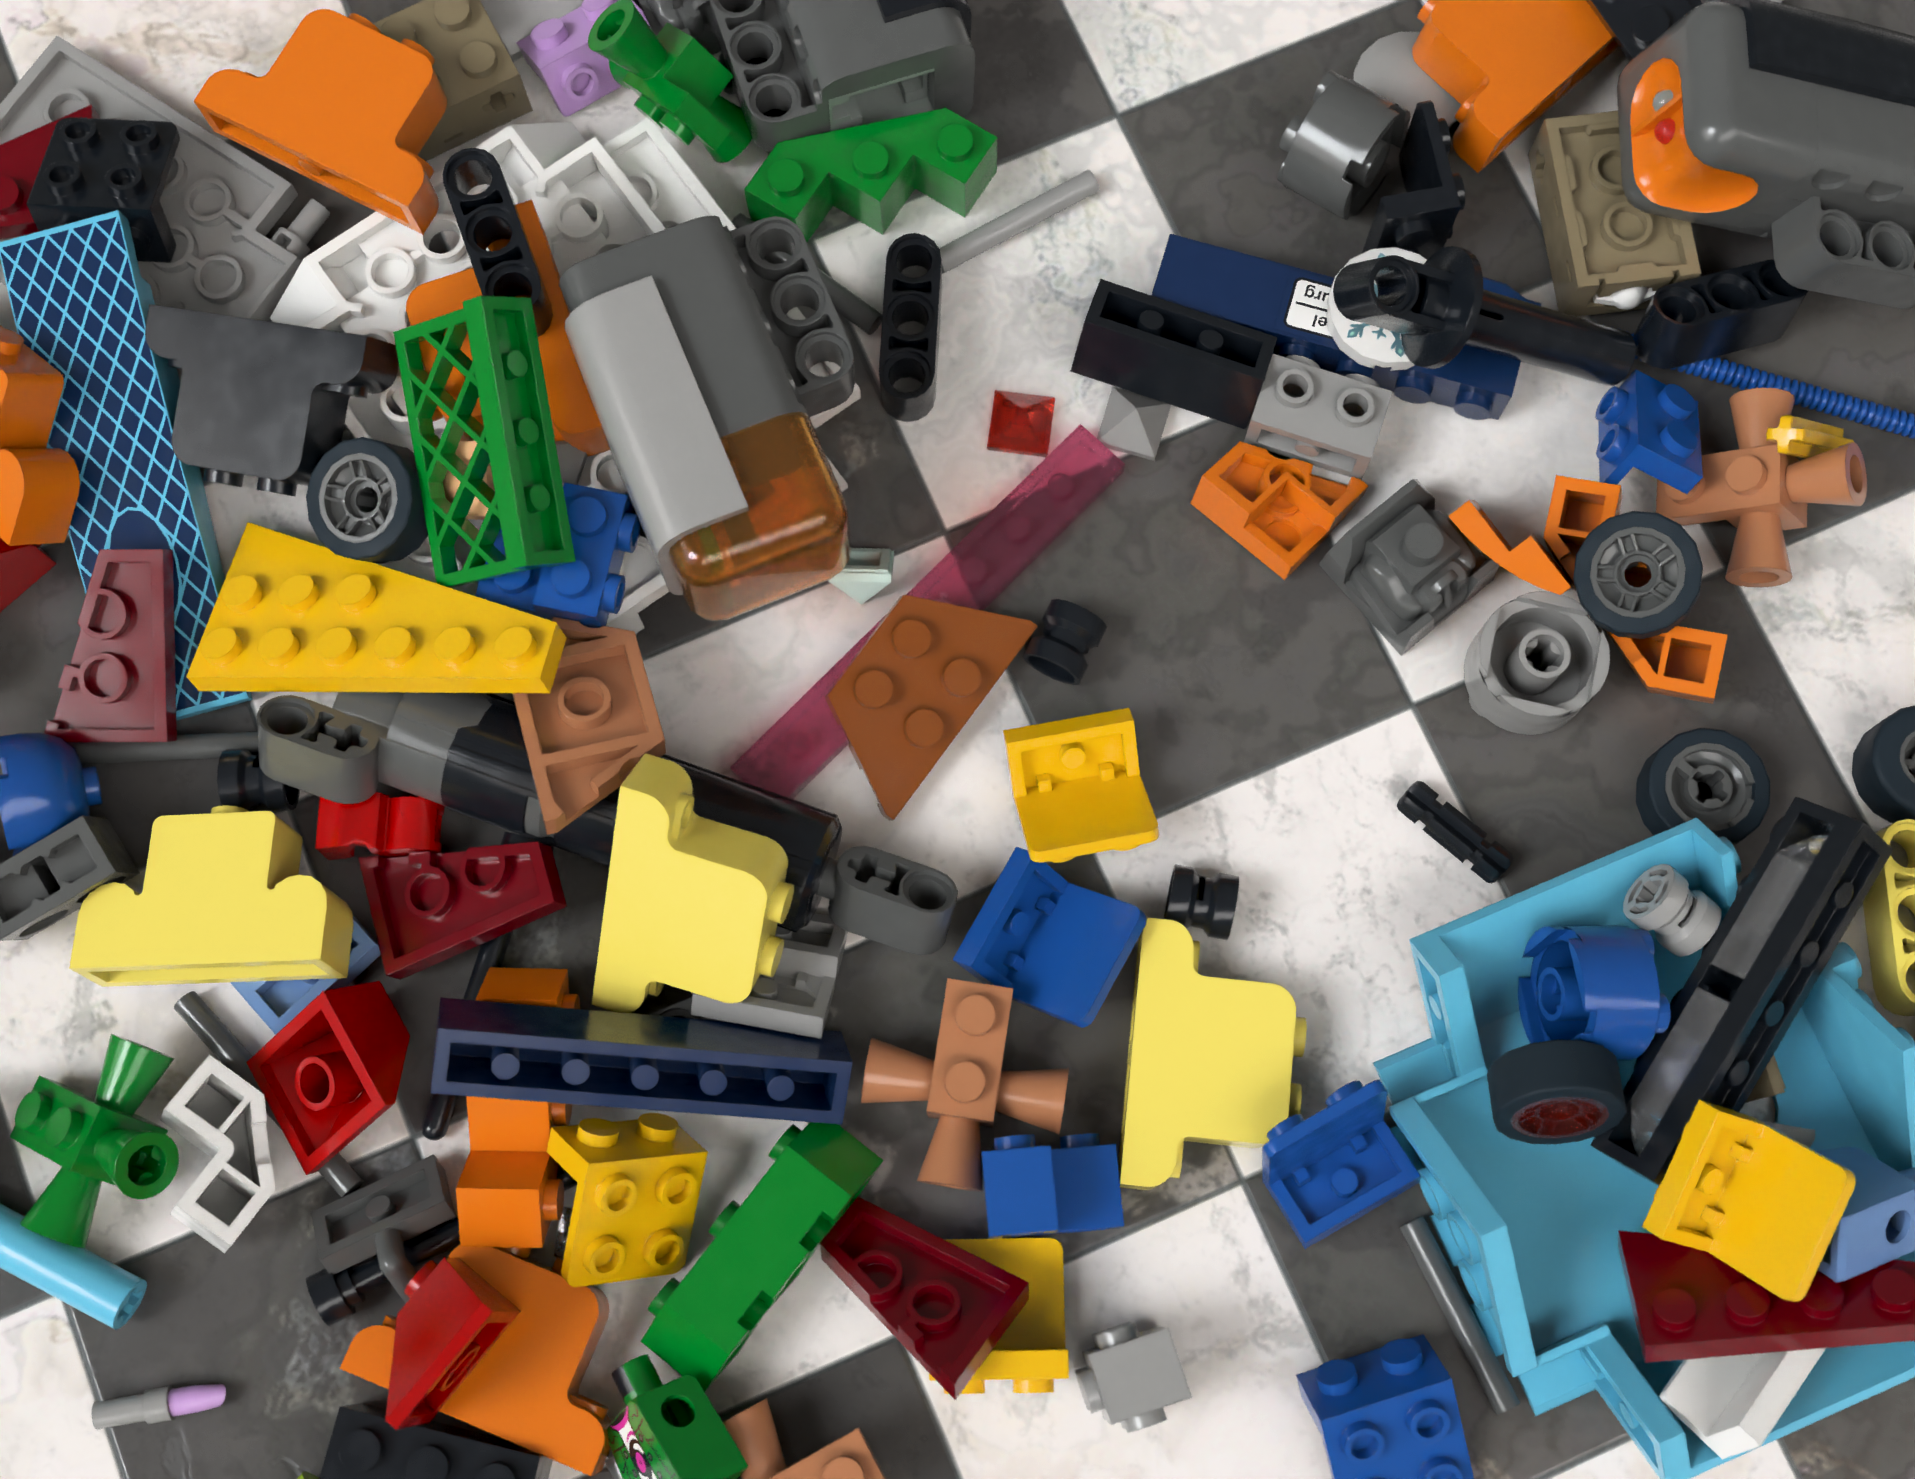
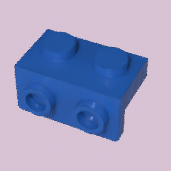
[1595,369,1703,494]

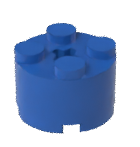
[1518,925,1671,1061]

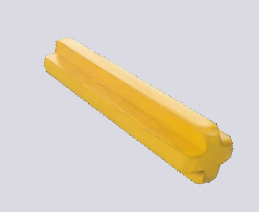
[1766,415,1854,459]

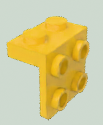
[1003,708,1159,863]
[1642,1100,1856,1302]
[547,1113,708,1287]
[929,1238,1069,1394]

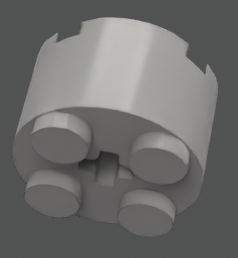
[1464,591,1610,735]

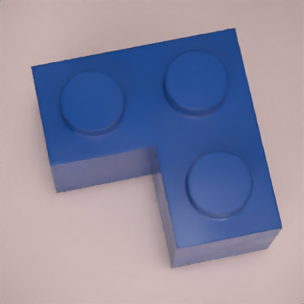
[981,1133,1124,1239]

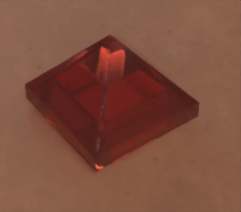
[987,390,1055,458]

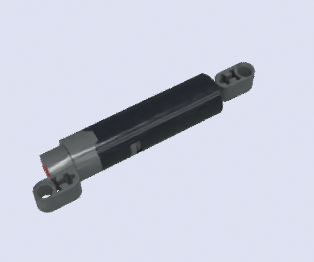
[257,692,958,955]

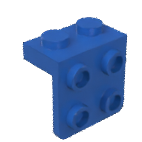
[953,847,1147,1028]
[1262,1079,1421,1249]
[1296,1334,1474,1479]

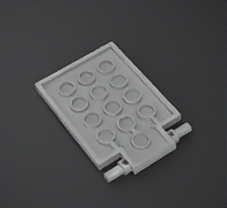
[0,36,331,382]

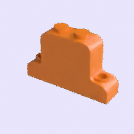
[1412,0,1619,173]
[194,9,447,234]
[403,200,610,457]
[339,1245,612,1476]

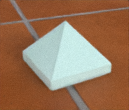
[828,548,894,605]

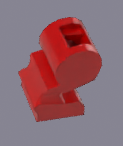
[315,792,445,860]

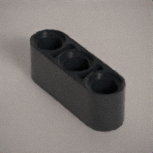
[442,148,553,337]
[879,233,942,422]
[1633,259,1808,369]

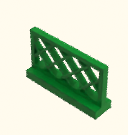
[393,296,576,588]

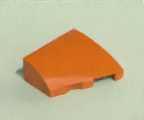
[1190,441,1369,580]

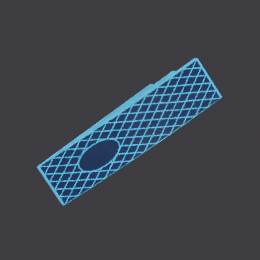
[0,210,253,721]

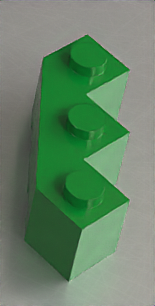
[744,108,997,242]
[641,1122,884,1392]

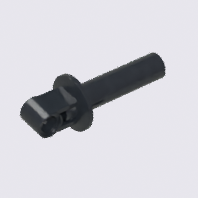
[1333,246,1636,386]

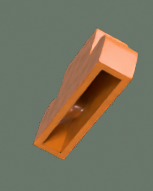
[0,325,80,546]

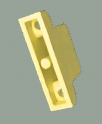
[592,753,794,1013]
[1118,917,1307,1190]

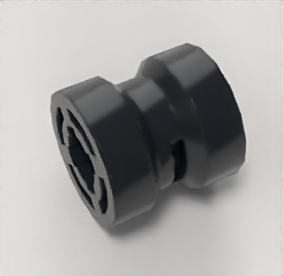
[1023,599,1107,685]
[217,749,300,811]
[1164,864,1239,940]

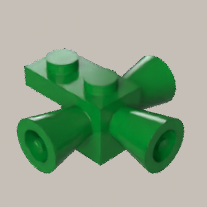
[588,0,752,163]
[10,1033,179,1248]

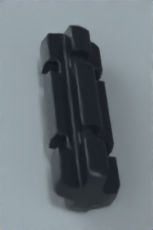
[1397,781,1514,884]

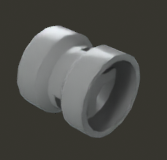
[1623,864,1721,957]

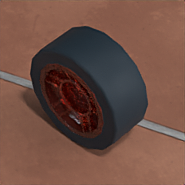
[1487,1039,1626,1145]

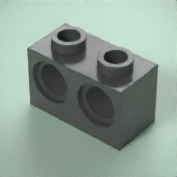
[0,815,140,941]

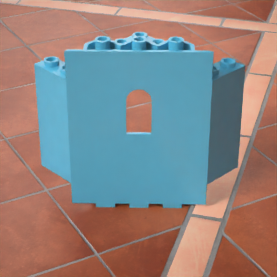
[1373,817,1915,1479]

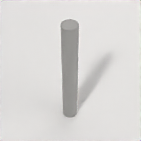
[939,170,1099,274]

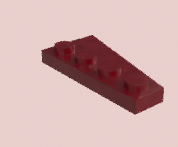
[1618,1230,1915,1363]

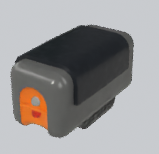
[1617,0,1915,309]

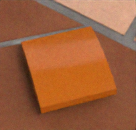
[1448,500,1572,595]

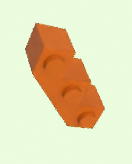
[1543,475,1728,704]
[456,967,580,1248]

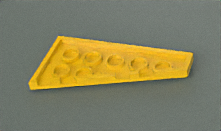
[186,522,567,693]

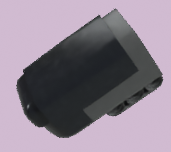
[710,0,976,152]

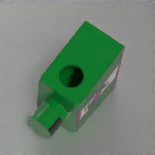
[607,1354,748,1479]

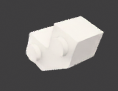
[160,1054,276,1253]

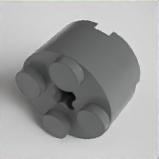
[1277,70,1410,220]

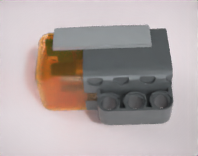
[559,216,855,621]

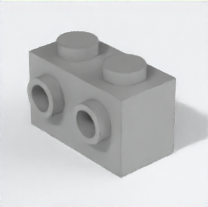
[1244,354,1393,480]
[1075,1322,1192,1433]

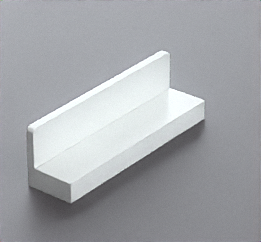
[1660,1348,1826,1459]

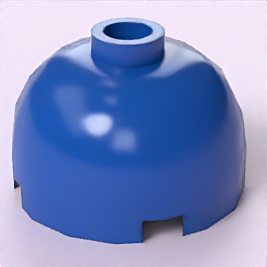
[0,732,103,856]

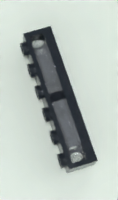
[1591,796,1893,1187]

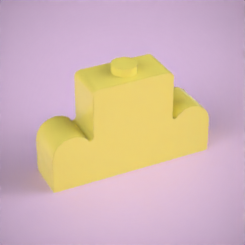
[69,805,353,987]

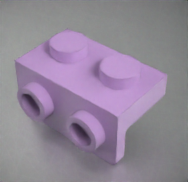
[516,0,650,117]

